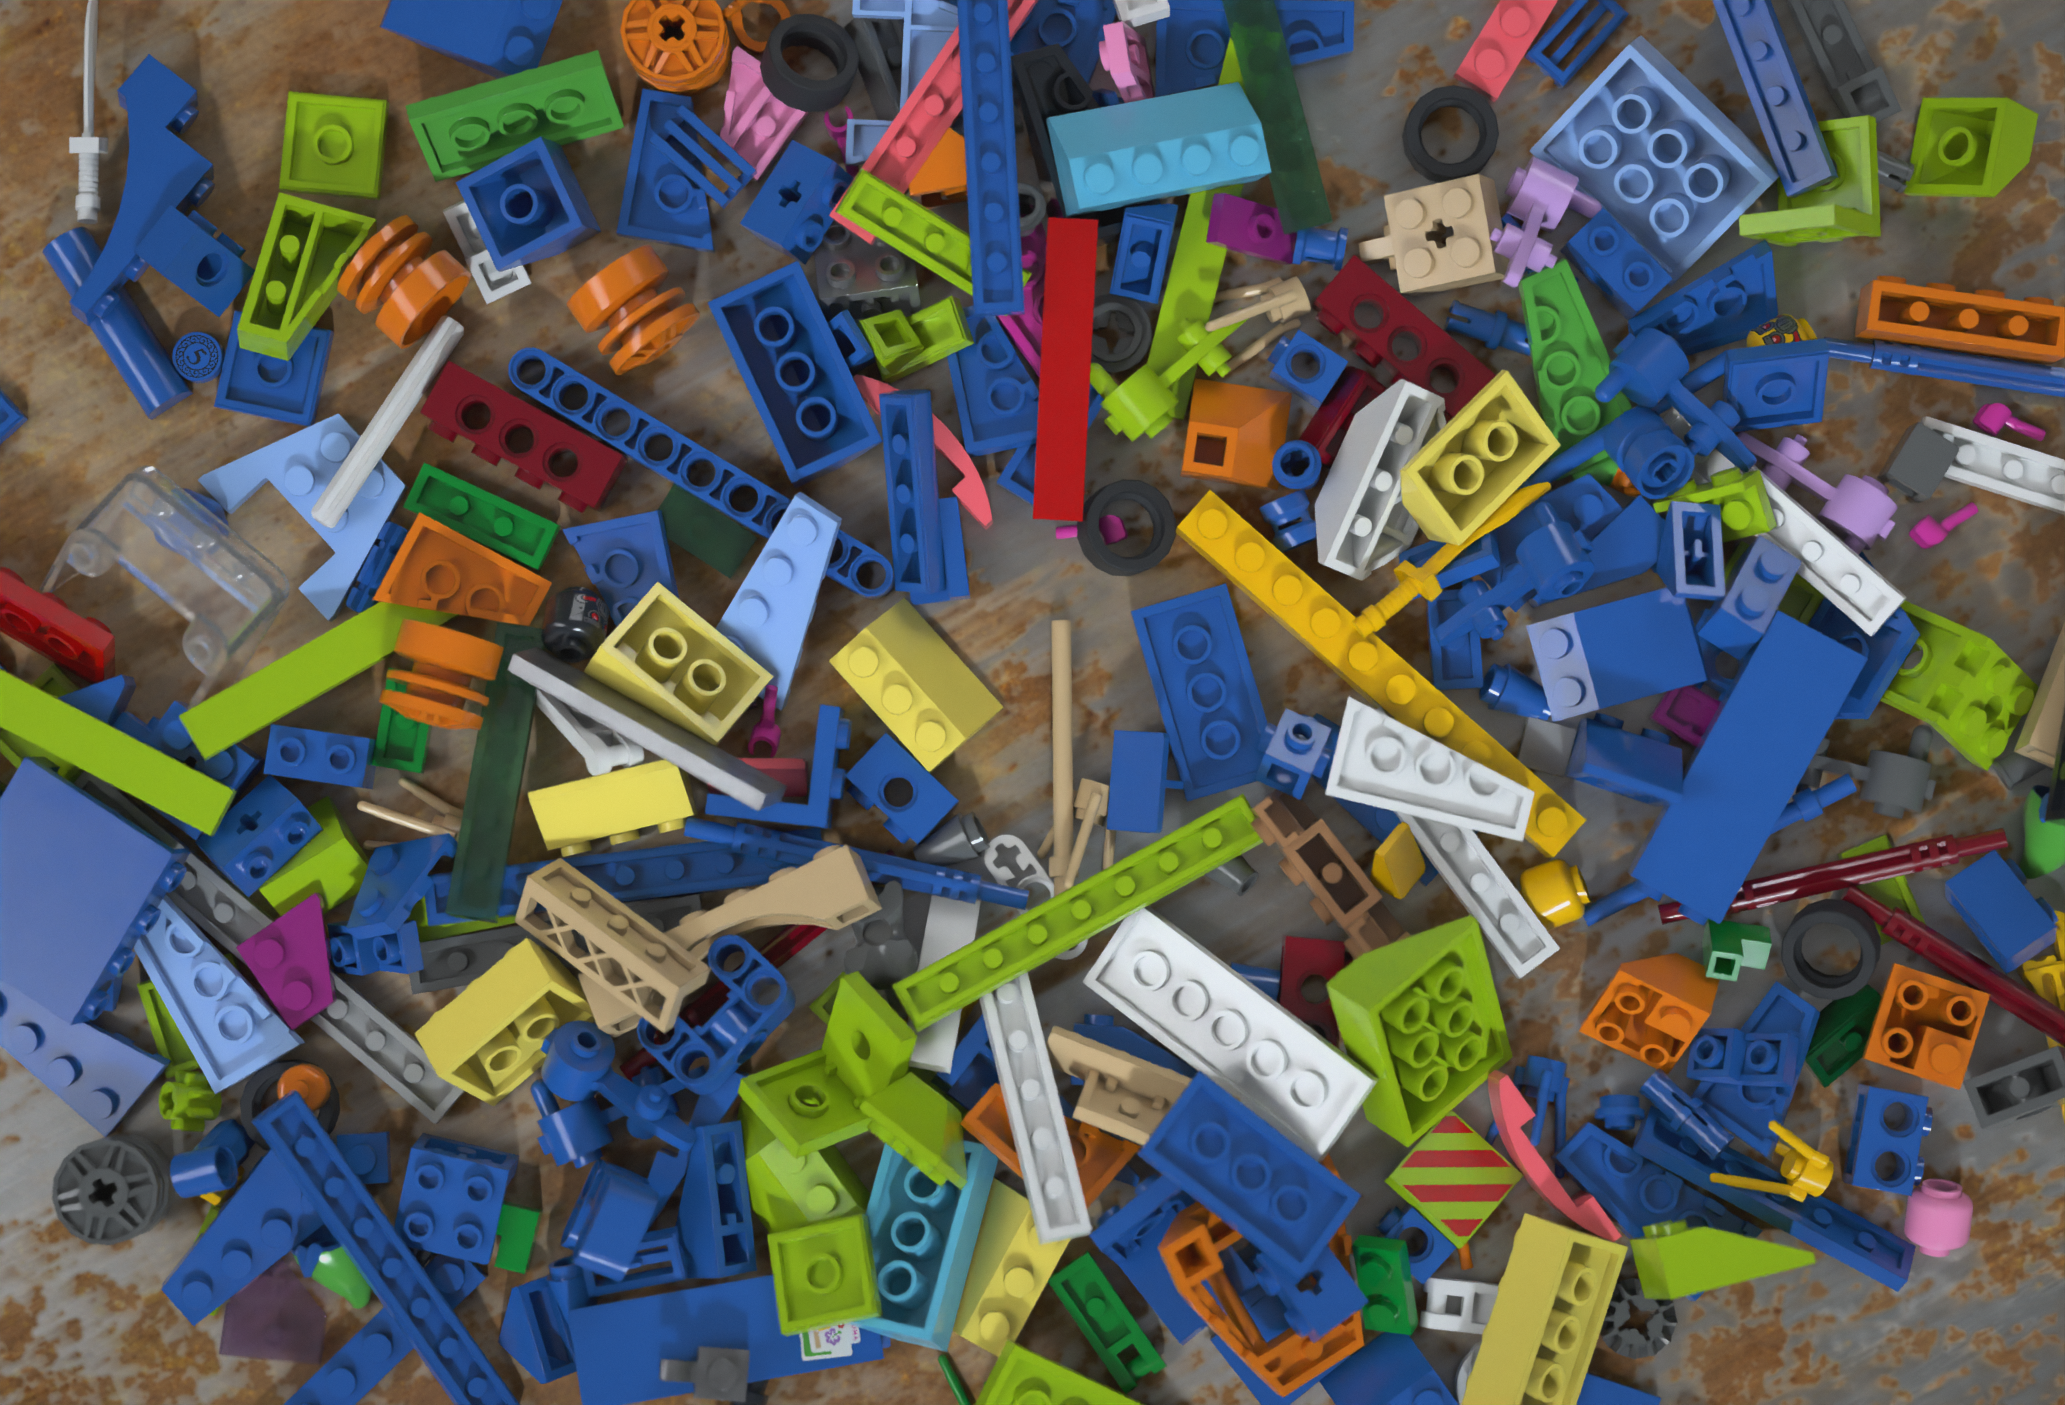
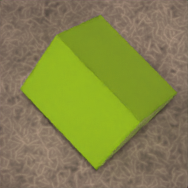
[857,309,924,375]

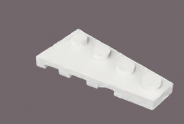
[1325,696,1535,841]

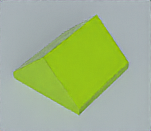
[258,796,369,916]

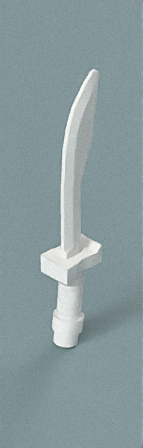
[69,0,108,224]

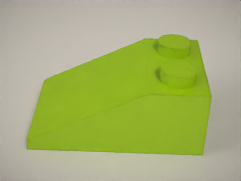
[1629,1219,1816,1299]

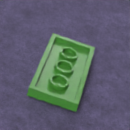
[406,50,624,182]

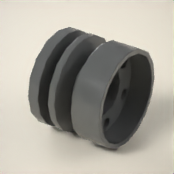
[52,1133,176,1245]

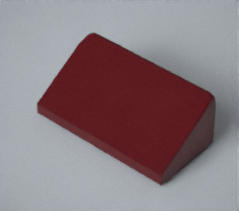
[1298,366,1388,470]

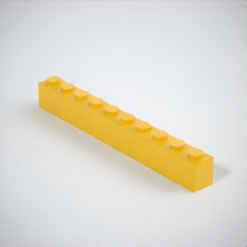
[1176,490,1586,858]

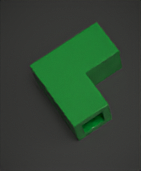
[1701,918,1772,982]
[494,1201,543,1274]

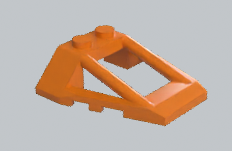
[1158,1152,1364,1397]

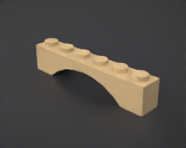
[578,845,882,1038]

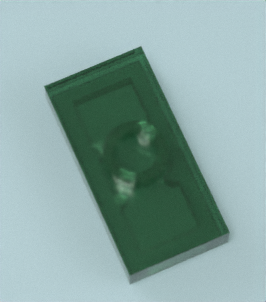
[657,484,758,580]

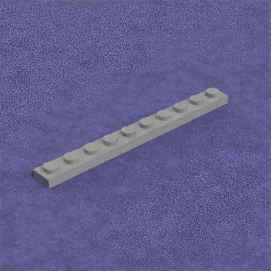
[73,770,465,1125]

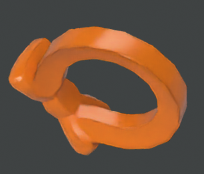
[722,0,791,54]

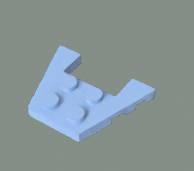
[845,0,964,166]
[198,413,408,622]

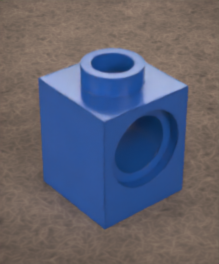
[1268,329,1349,408]
[1375,1203,1457,1284]

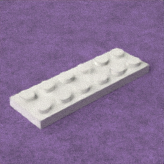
[1083,905,1379,1162]

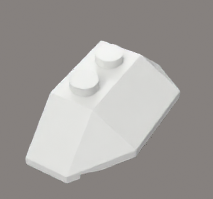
[1314,379,1446,581]

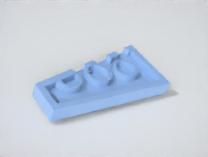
[133,894,306,1094]

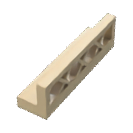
[514,858,711,1033]

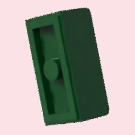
[1804,984,1881,1088]

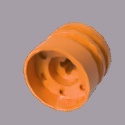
[620,0,732,97]
[337,215,471,349]
[566,245,700,375]
[379,619,504,731]

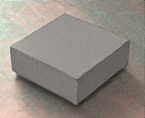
[1516,717,1577,778]

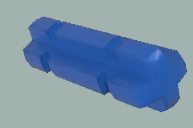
[346,521,409,613]

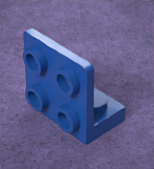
[394,1133,519,1265]

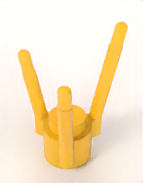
[1709,1120,1834,1202]

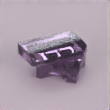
[219,1258,327,1366]

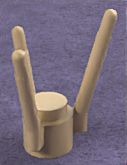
[1205,276,1311,372]
[357,777,476,863]
[1037,778,1116,888]

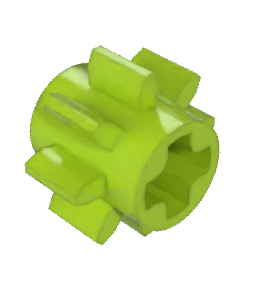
[159,1071,222,1132]

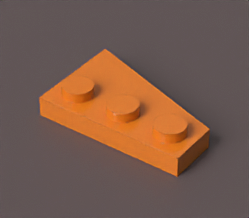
[372,512,552,626]
[960,1083,1141,1208]

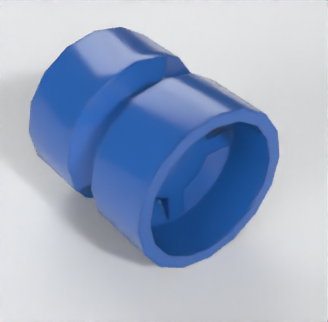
[1604,407,1695,499]

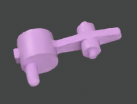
[1489,156,1602,288]
[1737,431,1898,555]

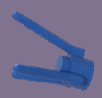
[1484,1055,1570,1179]

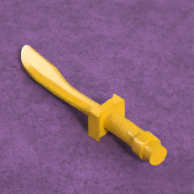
[1352,482,1552,637]

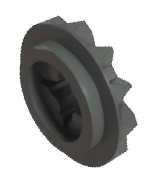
[1091,294,1152,374]
[1600,1278,1678,1359]

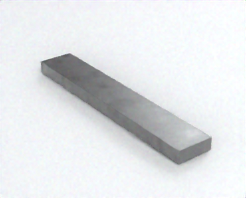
[508,647,787,811]

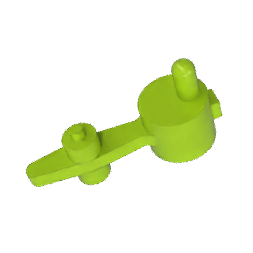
[1090,308,1249,442]

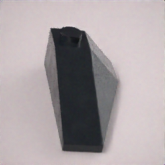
[1011,43,1161,247]

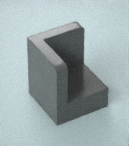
[1877,422,1959,503]

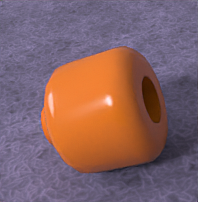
[277,1064,331,1112]

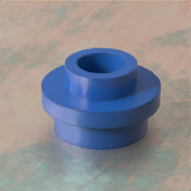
[1594,1095,1645,1130]

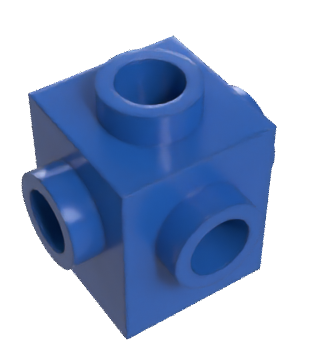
[1255,708,1333,800]

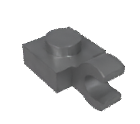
[659,1347,750,1402]

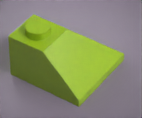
[1904,98,2039,197]

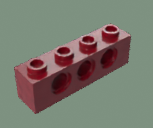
[1312,255,1496,424]
[420,360,628,514]
[1277,935,1353,1053]

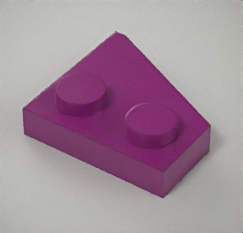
[236,893,337,1030]

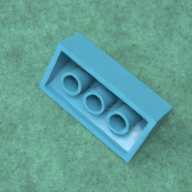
[1046,82,1271,217]
[848,1140,998,1352]

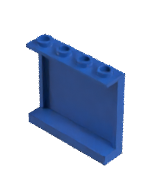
[0,756,191,1025]

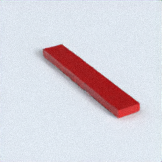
[1033,217,1099,521]

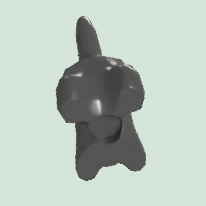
[844,880,918,1020]

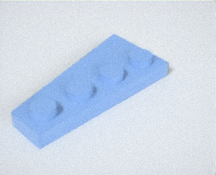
[716,492,842,711]

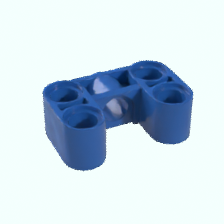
[637,934,796,1095]
[560,1159,658,1282]

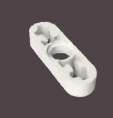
[984,835,1088,960]

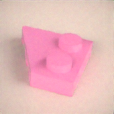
[1099,21,1155,103]

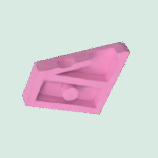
[717,46,809,183]

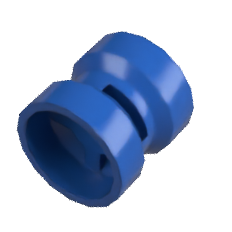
[1259,489,1317,553]

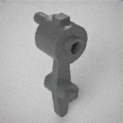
[1795,725,1936,819]

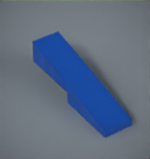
[645,1069,752,1232]

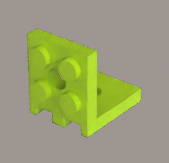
[1739,115,1881,247]
[1880,600,2039,771]
[738,971,917,1159]

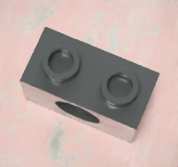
[1963,1046,2065,1131]

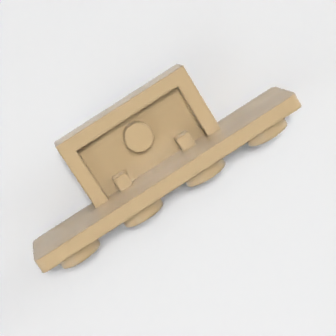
[1046,1026,1241,1145]

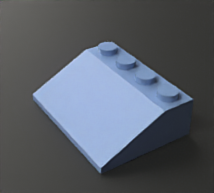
[1529,35,1779,286]

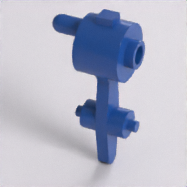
[1595,328,1757,472]
[1433,501,1595,646]
[540,1021,696,1151]
[530,1065,707,1169]

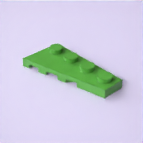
[1518,258,1632,481]

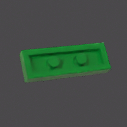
[403,462,561,571]

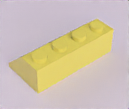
[1461,1213,1628,1405]

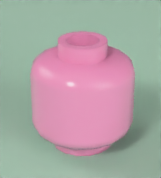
[1904,1179,1973,1257]

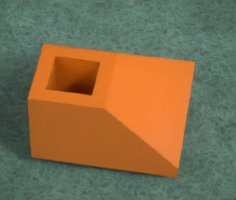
[1180,378,1292,491]
[1579,952,1720,1074]
[1862,963,1990,1090]

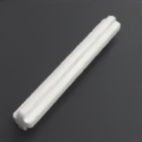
[311,315,464,528]

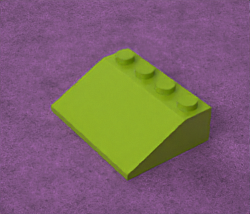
[1326,915,1513,1147]

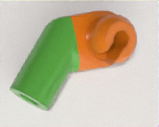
[1570,457,1641,497]

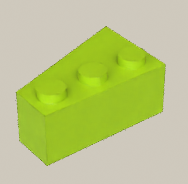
[237,192,377,361]

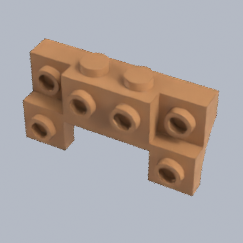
[1250,789,1411,960]

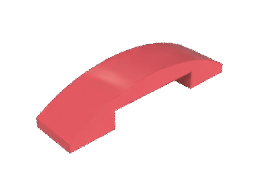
[853,374,993,530]
[1488,1070,1622,1242]

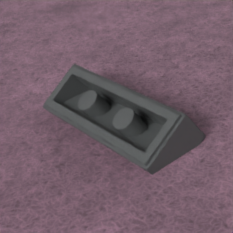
[844,18,904,121]

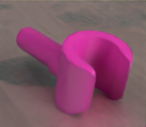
[824,106,859,178]
[1973,403,2046,441]
[1908,502,1978,549]
[1055,515,1128,546]
[748,685,781,758]

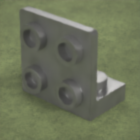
[814,221,922,331]

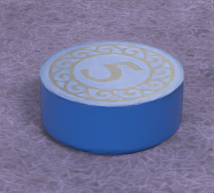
[172,332,225,383]

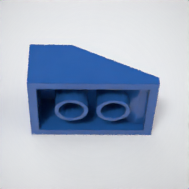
[380,0,563,79]
[1526,587,1709,722]
[1565,712,1683,807]

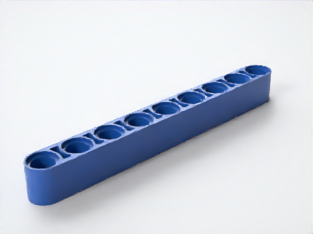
[508,347,895,600]

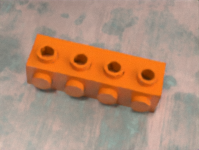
[1854,275,2065,365]

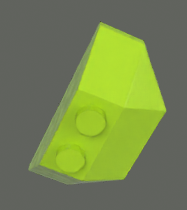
[737,1100,871,1234]

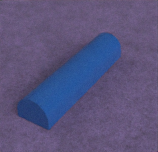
[43,227,193,420]
[879,389,946,594]

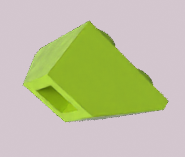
[859,1072,967,1190]

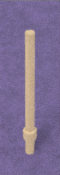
[1049,620,1079,897]

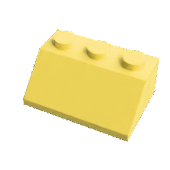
[1400,370,1561,546]
[583,582,774,747]
[829,597,1004,774]
[528,759,698,857]
[414,937,595,1106]
[953,1177,1071,1357]

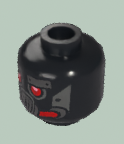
[541,586,609,663]

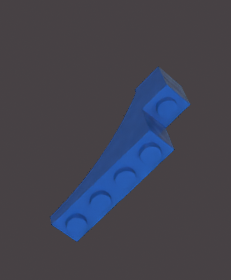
[69,54,215,326]

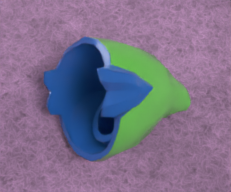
[2019,785,2065,880]
[292,1224,372,1309]

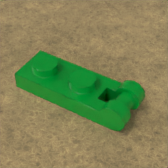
[1048,1250,1167,1394]

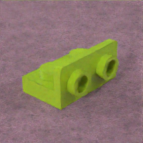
[1653,467,1777,543]

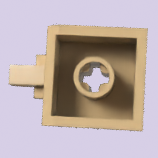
[1358,174,1509,296]

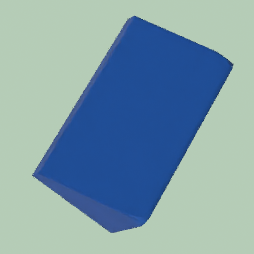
[1110,204,1179,304]

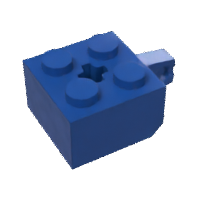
[112,700,265,840]

